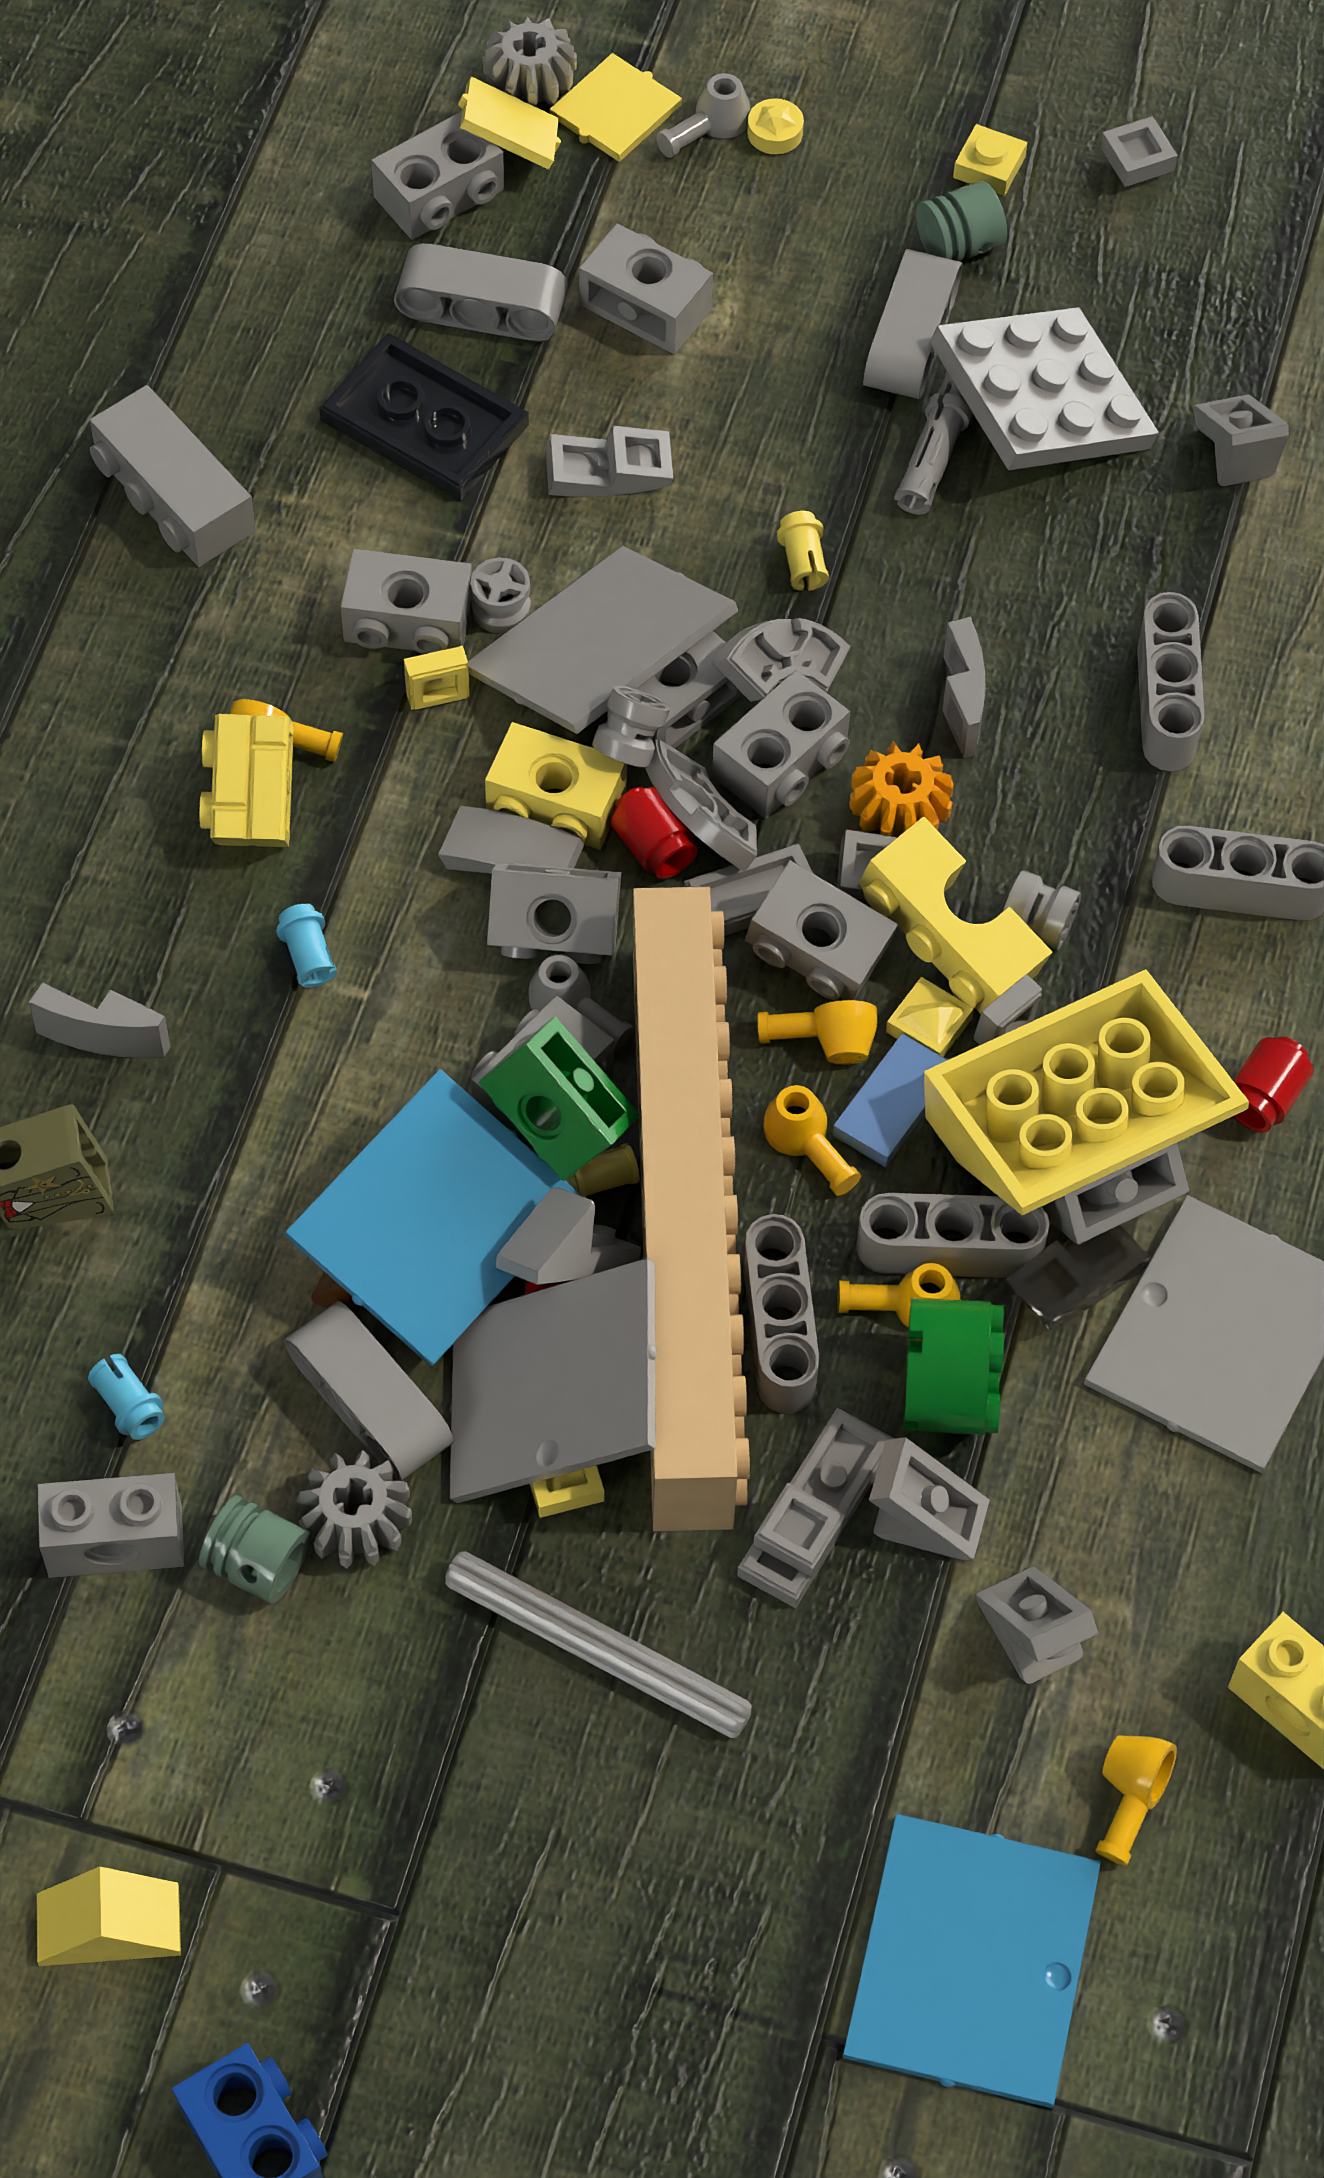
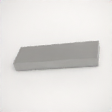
[737,1408,895,1608]

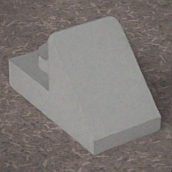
[1194,394,1289,486]
[496,1187,641,1284]
[869,1437,990,1561]
[975,1566,1099,1684]

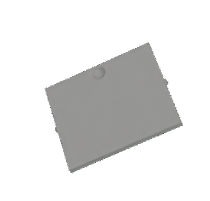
[468,546,738,734]
[1084,1195,1324,1473]
[450,1258,657,1503]

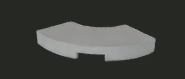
[712,618,851,702]
[645,739,757,872]

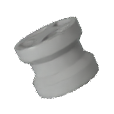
[470,557,531,634]

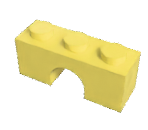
[858,816,1052,1014]

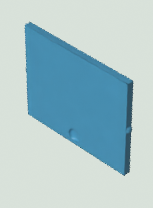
[284,1069,584,1367]
[843,1814,1101,2109]

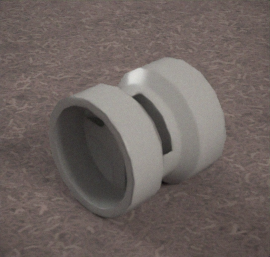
[592,685,670,767]
[1003,870,1082,950]

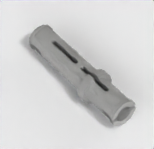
[894,371,973,515]

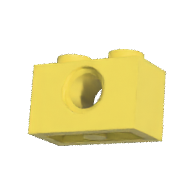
[485,722,627,850]
[1228,1612,1324,1769]

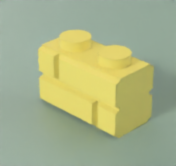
[200,714,294,847]

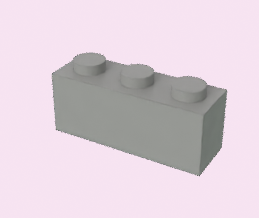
[90,385,256,567]

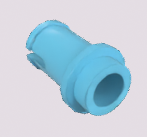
[276,904,338,988]
[88,1354,165,1440]

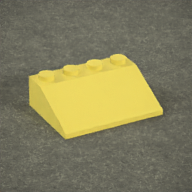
[924,969,1249,1215]

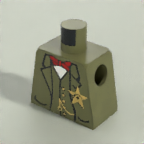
[0,1104,114,1229]

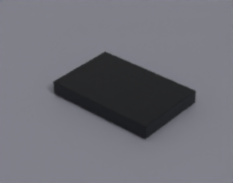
[319,333,529,502]

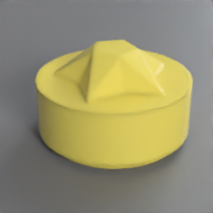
[747,99,804,154]

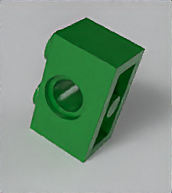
[478,1016,640,1181]

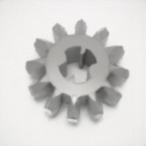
[483,15,577,107]
[297,1450,412,1569]

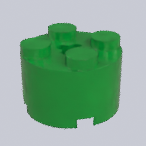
[904,1297,1004,1435]

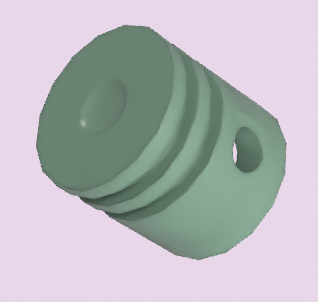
[916,181,1007,261]
[199,1495,311,1604]

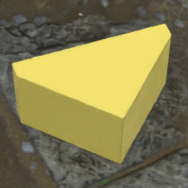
[37,1867,181,1966]

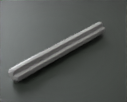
[445,1551,752,1738]

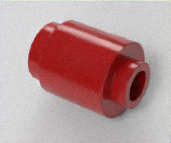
[611,787,697,879]
[1232,1036,1314,1133]

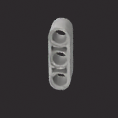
[394,243,568,341]
[863,249,963,400]
[1137,592,1205,771]
[1151,826,1324,921]
[856,1193,1049,1278]
[743,1214,819,1414]
[284,1301,454,1481]

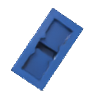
[172,2043,328,2178]

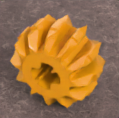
[849,741,954,837]

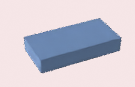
[832,1034,947,1168]

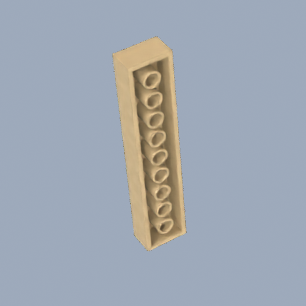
[632,887,750,1531]

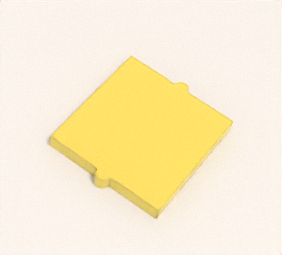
[550,53,682,162]
[458,76,561,170]

